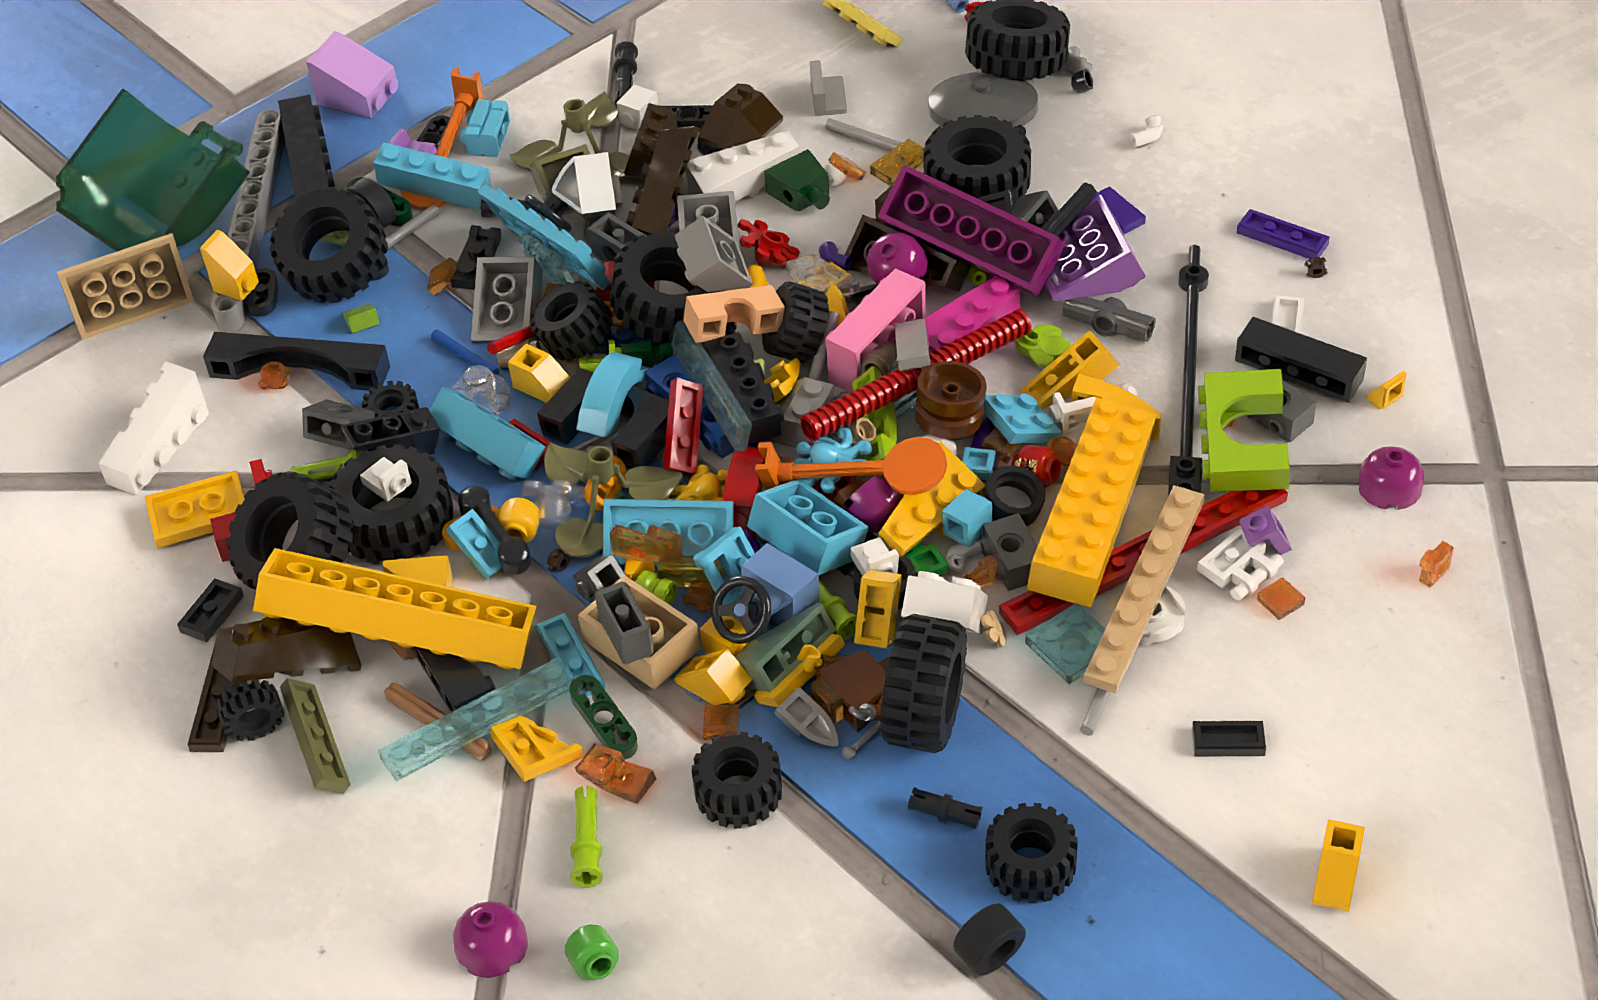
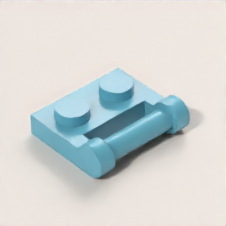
[693,527,755,605]

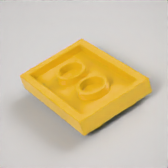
[144,470,245,548]

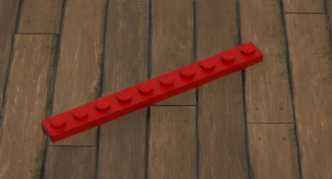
[999,489,1288,635]

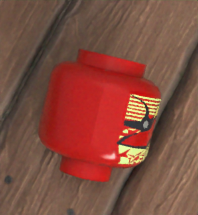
[1011,445,1061,488]

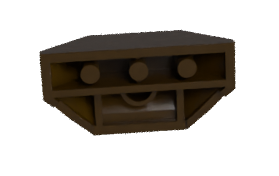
[697,83,783,150]

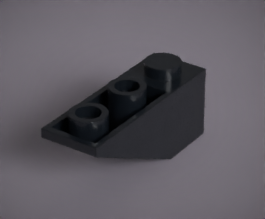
[341,407,440,455]

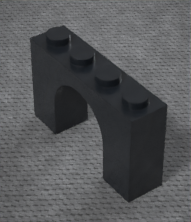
[537,368,669,469]

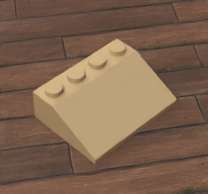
[57,233,194,340]

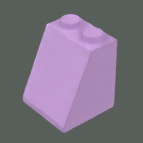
[306,31,399,119]

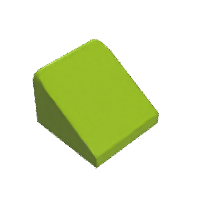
[342,303,380,333]

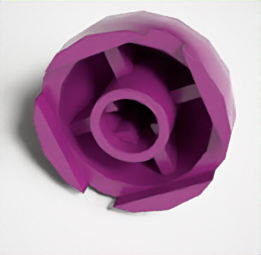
[866,233,928,285]
[1358,446,1424,509]
[842,475,905,533]
[453,901,528,978]

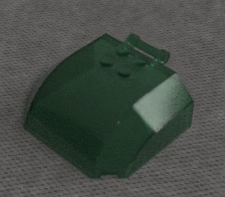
[56,89,250,252]

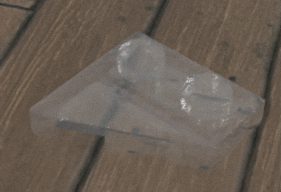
[786,254,860,296]

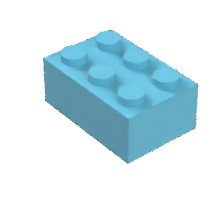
[747,479,869,575]

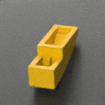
[1072,374,1162,441]

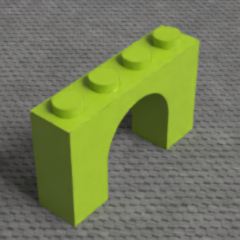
[1198,369,1290,492]

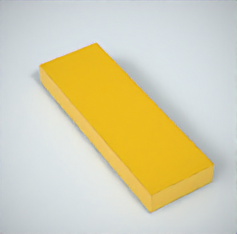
[753,634,846,707]

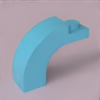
[576,352,651,437]

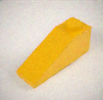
[1020,330,1120,409]

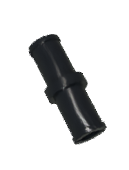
[908,787,983,829]

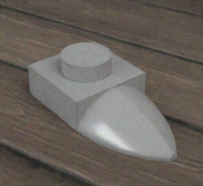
[774,687,839,747]

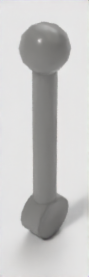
[842,721,881,760]

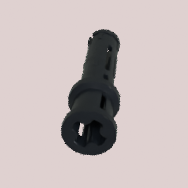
[614,41,638,107]

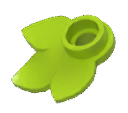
[1015,324,1071,368]

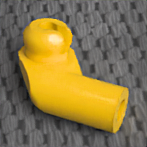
[747,264,768,288]

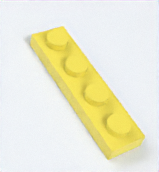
[822,0,903,47]

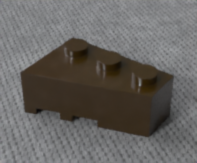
[624,103,682,181]

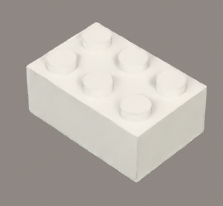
[901,571,988,635]

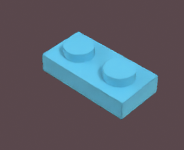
[445,509,502,580]

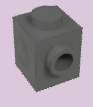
[572,554,626,603]

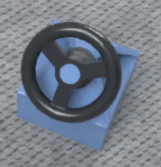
[711,543,819,644]

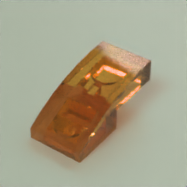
[610,524,683,562]
[575,743,656,804]

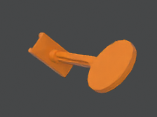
[400,68,484,210]
[755,437,948,495]

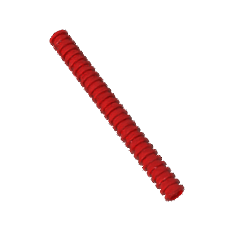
[800,309,1032,442]

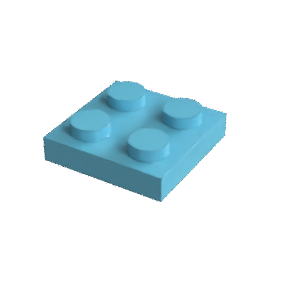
[983,394,1062,444]

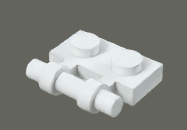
[1197,527,1283,601]

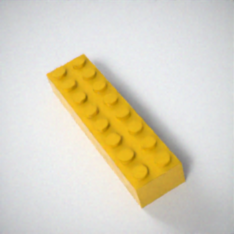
[1027,398,1157,608]
[253,548,537,669]

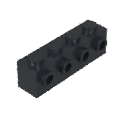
[1235,317,1367,403]
[705,332,784,445]

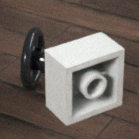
[525,152,616,233]

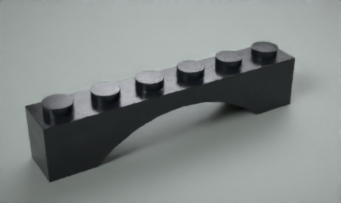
[203,332,390,391]

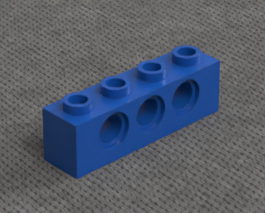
[645,355,742,459]

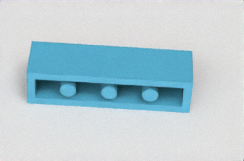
[373,142,491,210]
[430,387,546,480]

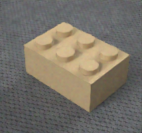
[578,575,700,690]

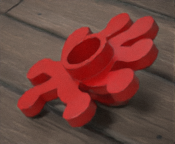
[737,219,800,267]

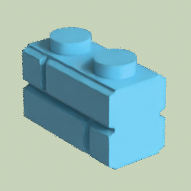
[461,99,511,157]

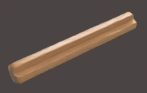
[384,682,492,760]

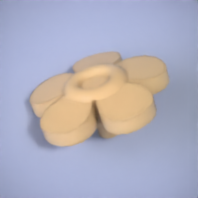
[981,610,1006,648]

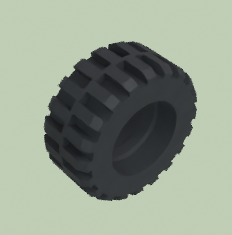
[965,0,1070,80]
[923,115,1031,205]
[270,188,388,303]
[609,231,723,344]
[328,445,454,564]
[227,471,353,590]
[880,614,967,753]

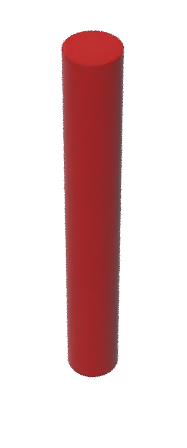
[487,325,536,354]

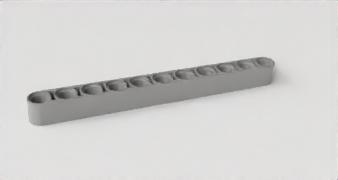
[211,109,285,333]

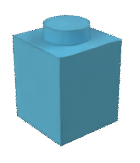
[942,489,992,547]

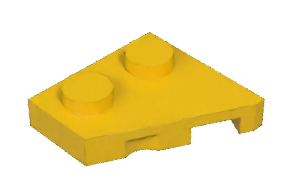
[490,715,583,782]

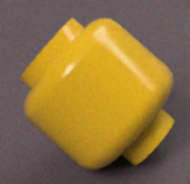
[497,497,541,543]

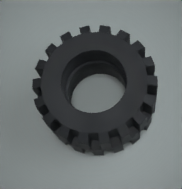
[530,281,613,361]
[762,281,829,364]
[692,732,782,829]
[985,803,1078,903]

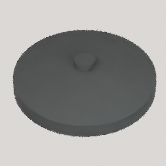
[928,72,1038,127]

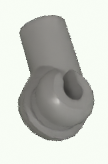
[1065,46,1093,74]

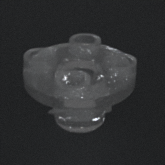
[451,365,511,415]
[522,480,586,530]

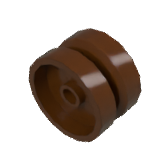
[914,361,987,439]

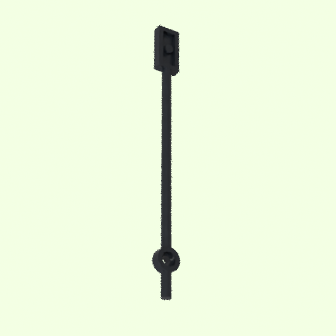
[1168,245,1209,496]

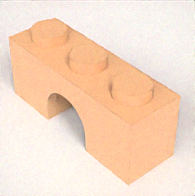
[683,285,785,343]

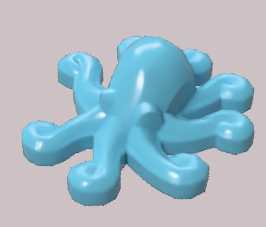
[794,427,872,493]

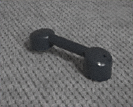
[458,485,531,575]

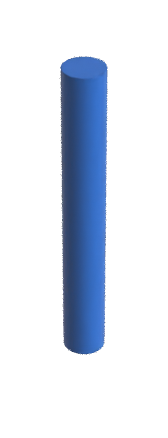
[431,329,500,379]

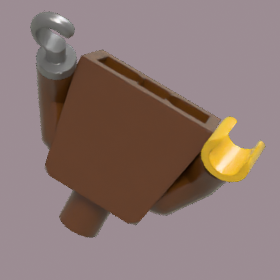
[797,644,890,732]

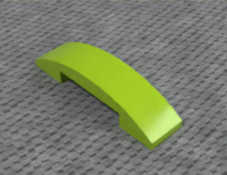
[852,366,897,461]

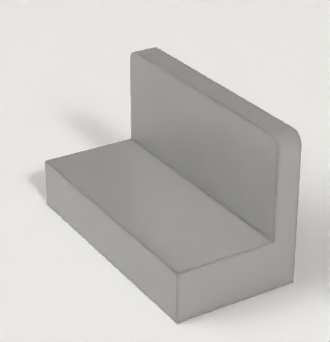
[810,60,847,116]

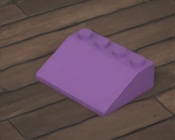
[1046,195,1146,302]

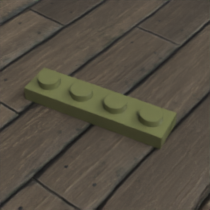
[280,678,351,794]

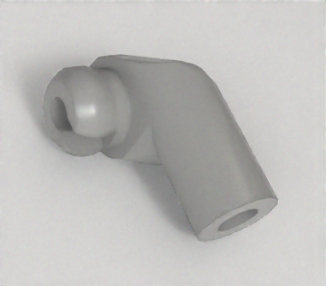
[945,539,982,575]

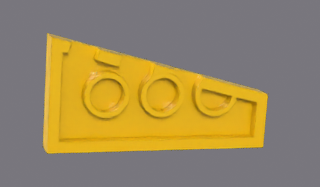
[878,441,985,557]

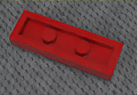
[663,378,704,477]

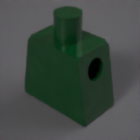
[764,149,830,211]

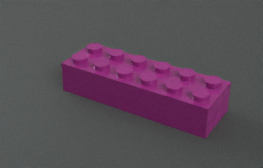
[877,164,1065,297]

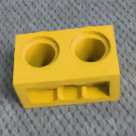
[854,570,902,648]

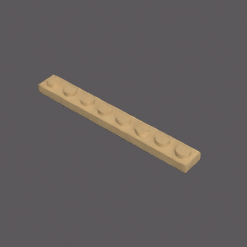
[1083,485,1205,694]

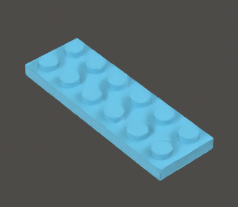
[477,184,611,290]

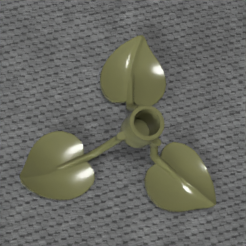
[510,91,629,180]
[544,442,682,557]

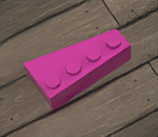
[925,276,1021,353]

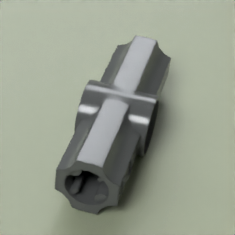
[1062,297,1156,342]

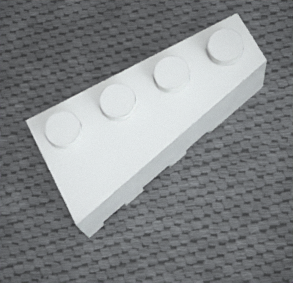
[686,130,800,206]
[98,361,209,495]

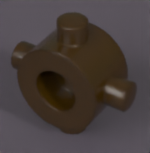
[1304,257,1328,278]
[547,549,570,572]

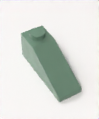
[735,603,836,692]

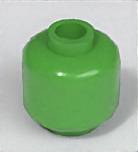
[565,924,619,980]

